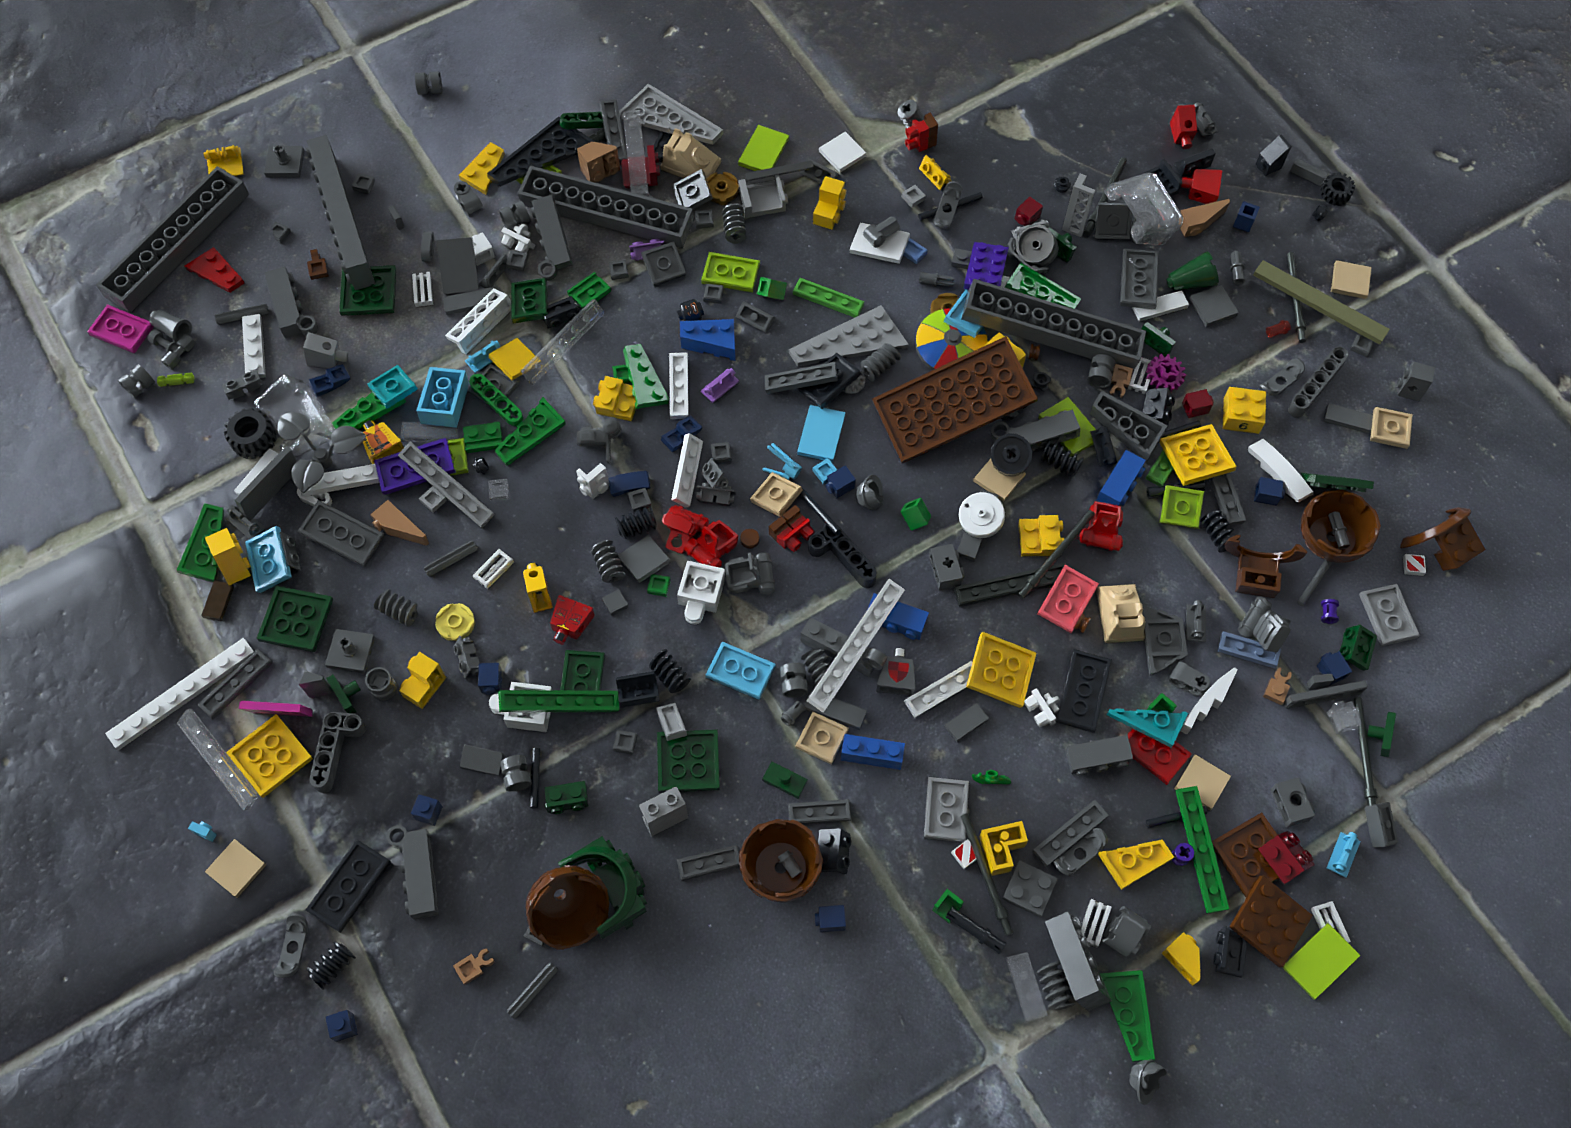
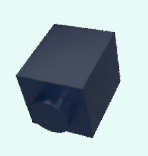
[1233,201,1260,232]
[825,465,856,499]
[1254,477,1285,506]
[1317,651,1352,686]
[478,663,502,695]
[411,794,443,826]
[815,905,846,932]
[326,1010,358,1042]

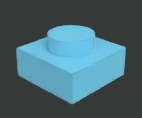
[813,458,837,484]
[188,821,217,842]

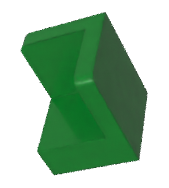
[757,277,787,300]
[901,498,931,530]
[1147,693,1177,713]
[932,889,964,924]

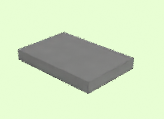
[1359,584,1420,646]
[924,777,969,842]

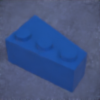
[680,319,736,361]

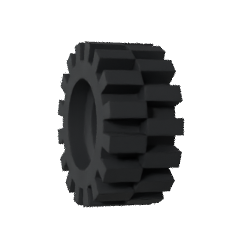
[1320,172,1355,206]

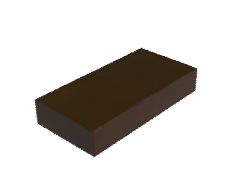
[201,581,234,621]

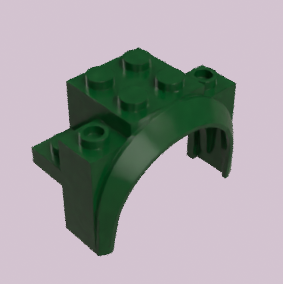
[558,836,647,939]

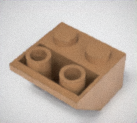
[577,142,620,183]

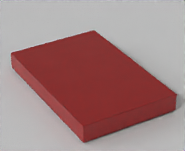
[1128,729,1192,785]

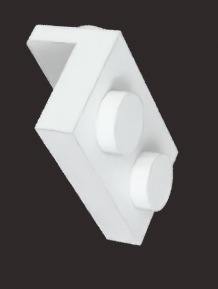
[576,463,609,499]

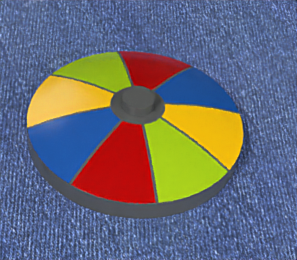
[915,308,988,370]

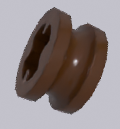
[1028,343,1040,361]
[1074,613,1091,633]

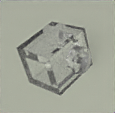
[1327,701,1361,735]

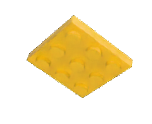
[1159,424,1237,486]
[966,632,1036,708]
[226,714,313,798]

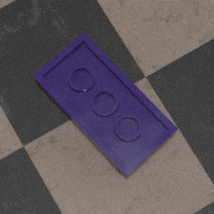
[964,242,1009,290]
[374,438,456,495]

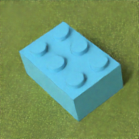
[416,367,469,428]

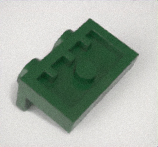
[1339,625,1377,671]
[544,781,589,814]

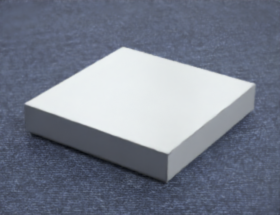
[819,132,866,173]

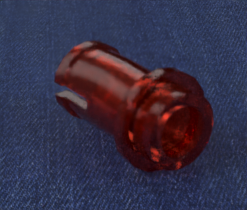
[1266,320,1291,338]

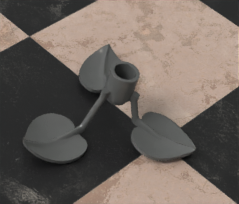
[278,412,366,493]

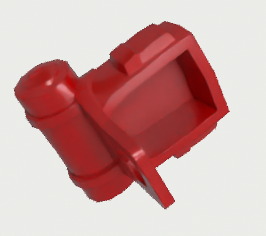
[1079,501,1123,551]
[662,505,709,554]
[683,520,738,568]

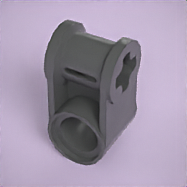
[454,181,483,215]
[1169,662,1210,697]

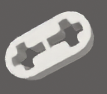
[297,489,332,507]

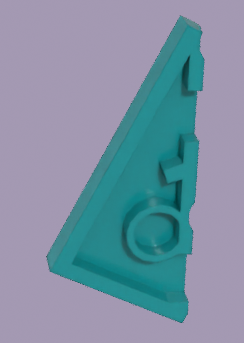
[1107,708,1188,748]

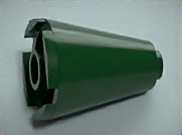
[1166,251,1219,291]

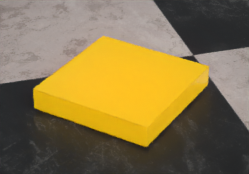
[489,338,540,380]

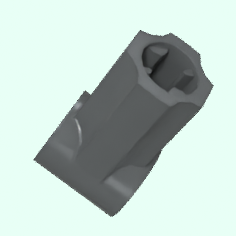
[863,216,900,248]

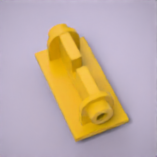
[919,155,952,190]

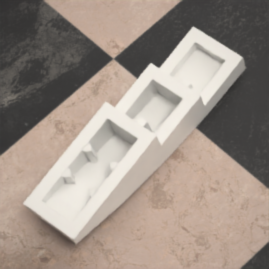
[1248,439,1313,502]
[1180,668,1238,734]

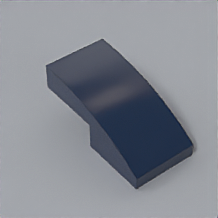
[309,364,350,397]
[661,415,702,453]
[608,471,651,497]

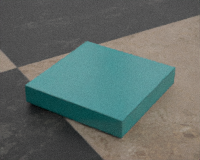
[367,365,418,409]

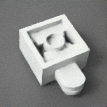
[677,561,726,625]
[489,682,552,732]

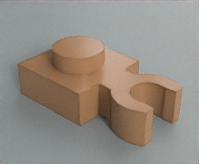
[1110,364,1133,398]
[1263,667,1292,705]
[453,949,495,985]

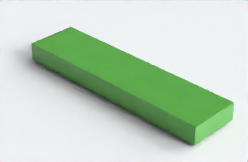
[793,278,864,318]

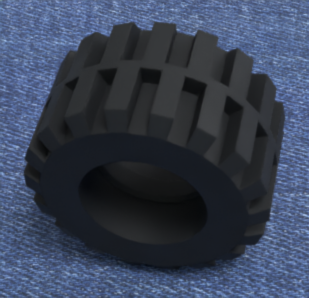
[224,408,277,459]

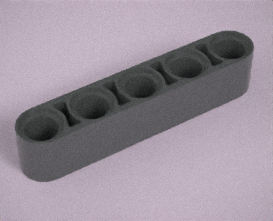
[1288,346,1349,418]

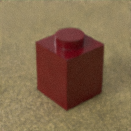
[1015,196,1043,226]
[1182,389,1214,418]

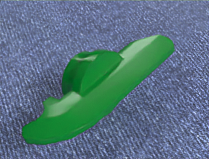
[972,770,1011,784]

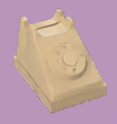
[660,128,721,179]
[1096,584,1145,643]

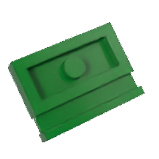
[567,272,611,311]
[463,422,503,453]

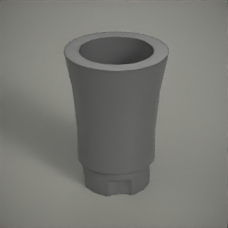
[149,310,192,342]

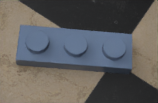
[1217,631,1281,668]

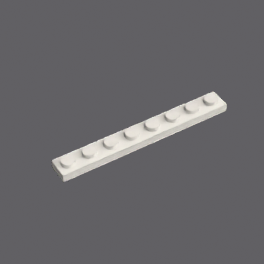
[807,579,905,712]
[105,638,254,751]

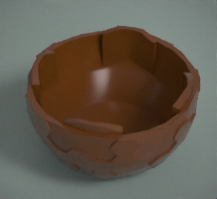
[1301,489,1381,563]
[739,819,823,903]
[525,865,609,950]

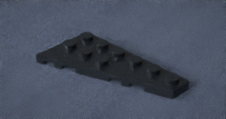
[487,116,595,187]

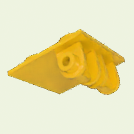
[203,145,244,176]

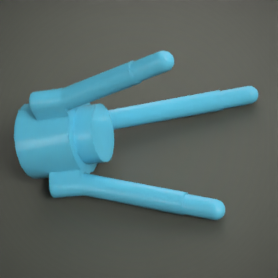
[763,443,802,480]

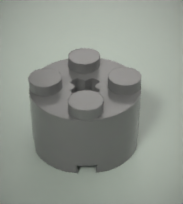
[1102,906,1151,957]

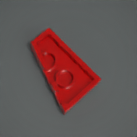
[184,247,245,293]

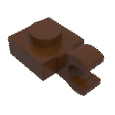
[307,249,329,280]

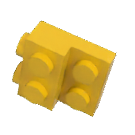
[593,376,636,421]
[1018,515,1064,556]

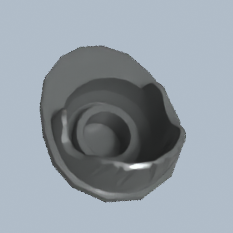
[856,474,884,510]
[1129,1059,1167,1105]

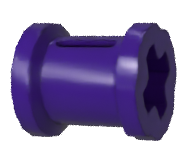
[1321,599,1339,624]
[1172,843,1194,866]

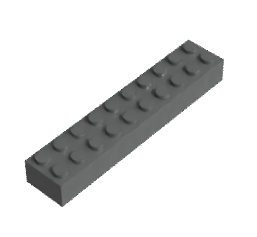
[306,135,376,291]
[96,166,249,313]
[518,166,694,249]
[961,279,1146,371]

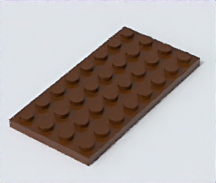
[872,336,1038,464]

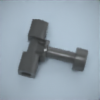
[148,329,196,370]

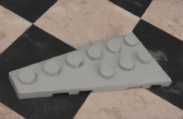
[619,84,724,145]
[789,305,909,366]

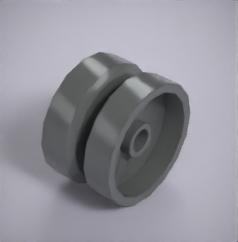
[1016,224,1059,268]

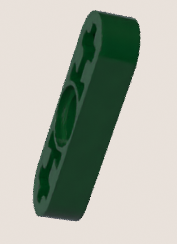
[560,112,604,129]

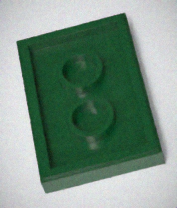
[511,278,548,324]
[560,650,605,691]

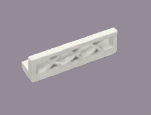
[445,289,511,354]

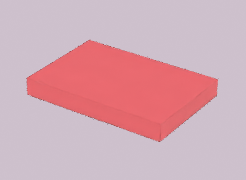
[1037,565,1099,633]

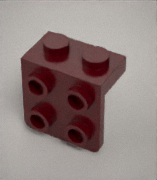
[621,145,660,188]
[1258,831,1314,884]

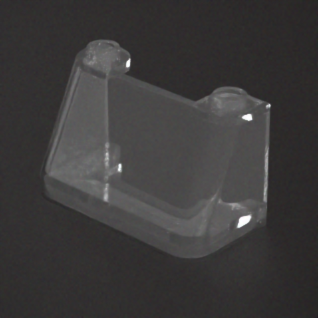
[1104,173,1183,245]
[254,374,335,458]

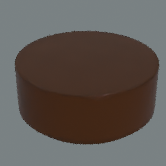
[740,529,759,549]

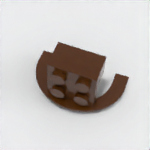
[1400,507,1486,571]
[1225,535,1307,598]

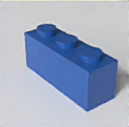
[1097,450,1146,506]
[867,593,929,640]
[841,734,905,770]

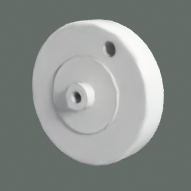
[959,492,1005,538]

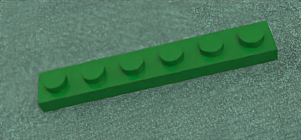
[498,690,619,712]
[1176,786,1229,914]

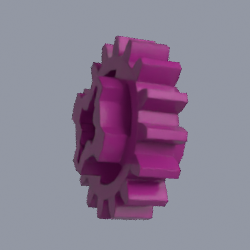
[1145,354,1186,392]

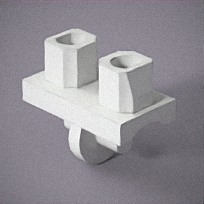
[501,224,535,253]
[1024,688,1060,727]

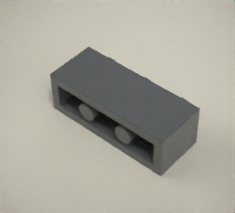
[1066,735,1133,776]

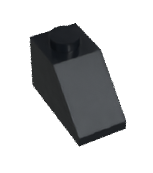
[1256,135,1292,176]

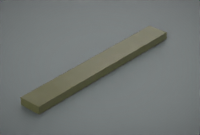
[1253,260,1390,345]

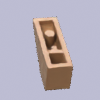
[1177,199,1230,237]
[370,500,429,546]

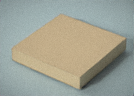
[1331,260,1371,299]
[1370,407,1413,449]
[973,459,1026,502]
[750,472,803,517]
[795,712,849,765]
[1174,755,1231,811]
[205,839,266,898]

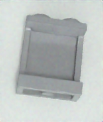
[738,174,788,218]
[639,787,688,837]

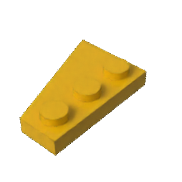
[459,142,505,195]
[1098,840,1174,890]

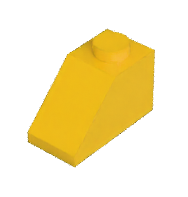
[1162,932,1200,986]

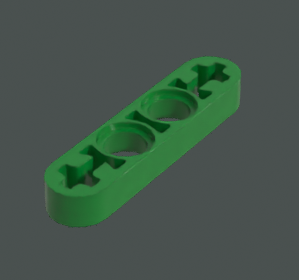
[469,374,523,426]

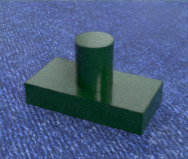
[1048,227,1077,262]
[1141,322,1176,357]
[326,674,361,714]
[1367,712,1396,757]
[762,761,808,799]

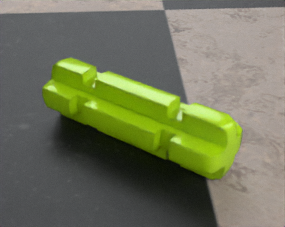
[157,373,195,387]

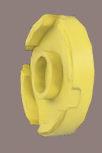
[435,603,475,641]

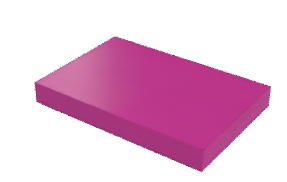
[87,304,154,354]
[239,701,313,717]

